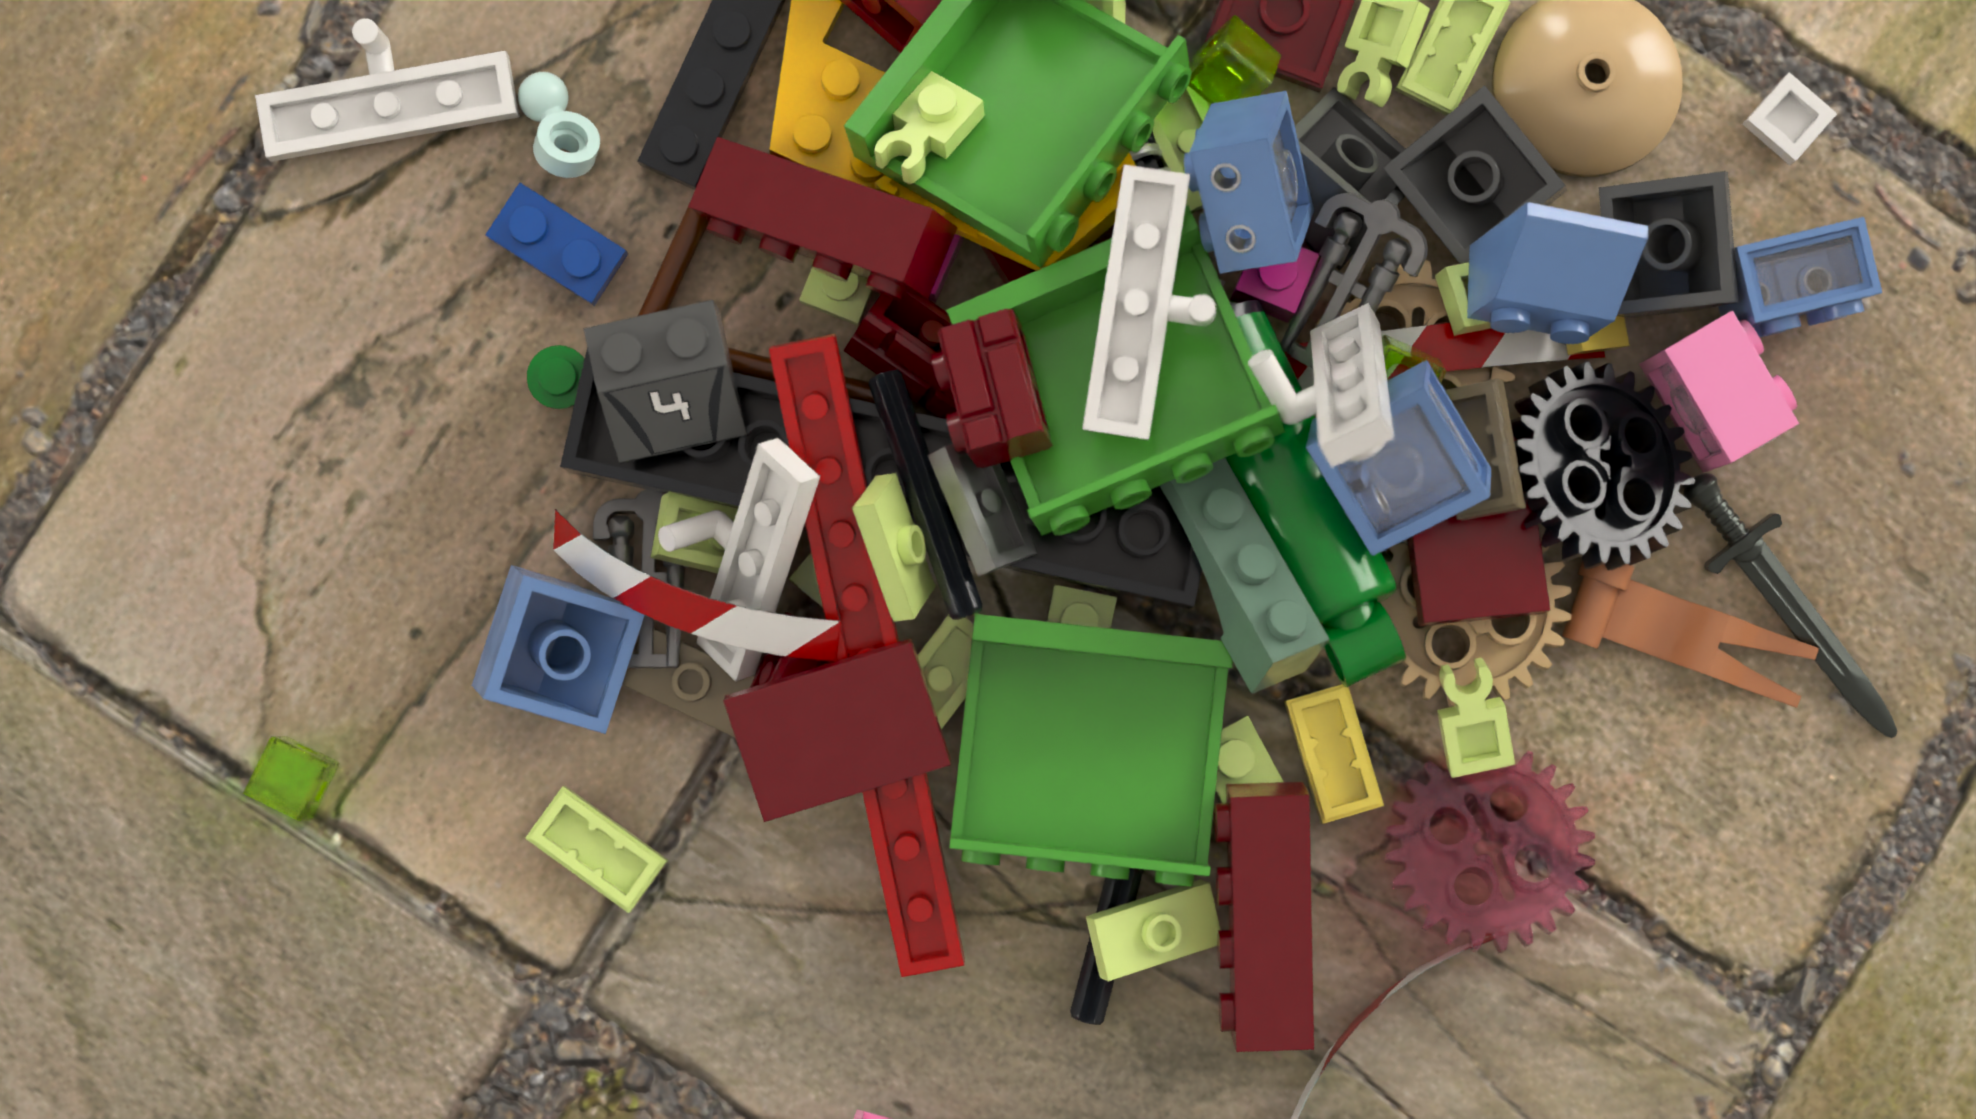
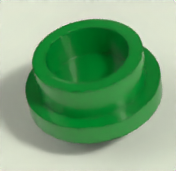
[527,345,585,409]

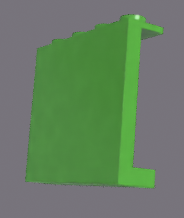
[844,0,1192,268]
[947,205,1285,535]
[950,614,1233,886]

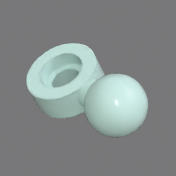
[518,72,600,178]

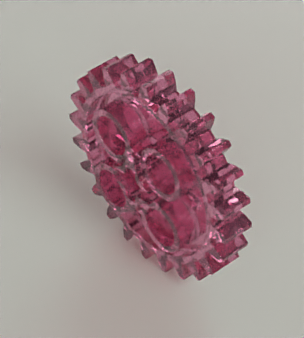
[1384,750,1595,953]

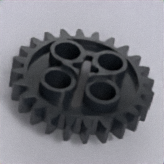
[1511,361,1695,571]

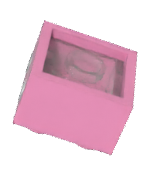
[1639,310,1799,473]

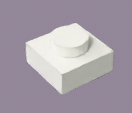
[1742,72,1837,165]

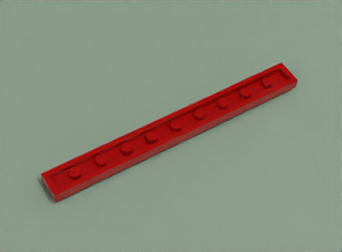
[769,334,965,977]

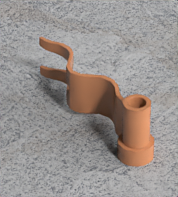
[1561,560,1819,708]

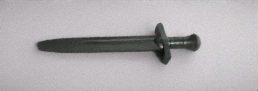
[1684,473,1897,738]

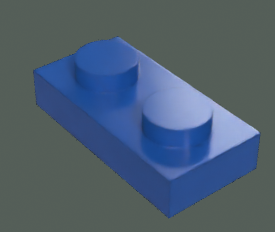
[485,182,629,306]

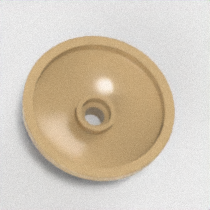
[1492,0,1683,177]

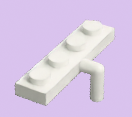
[255,19,520,162]
[1083,165,1216,440]
[1248,303,1394,468]
[658,438,820,682]

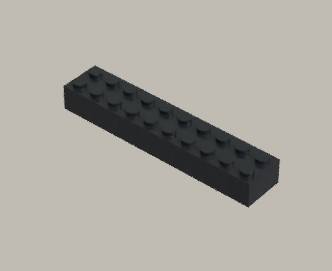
[560,348,1202,609]

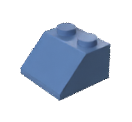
[1467,202,1648,344]
[471,565,645,734]

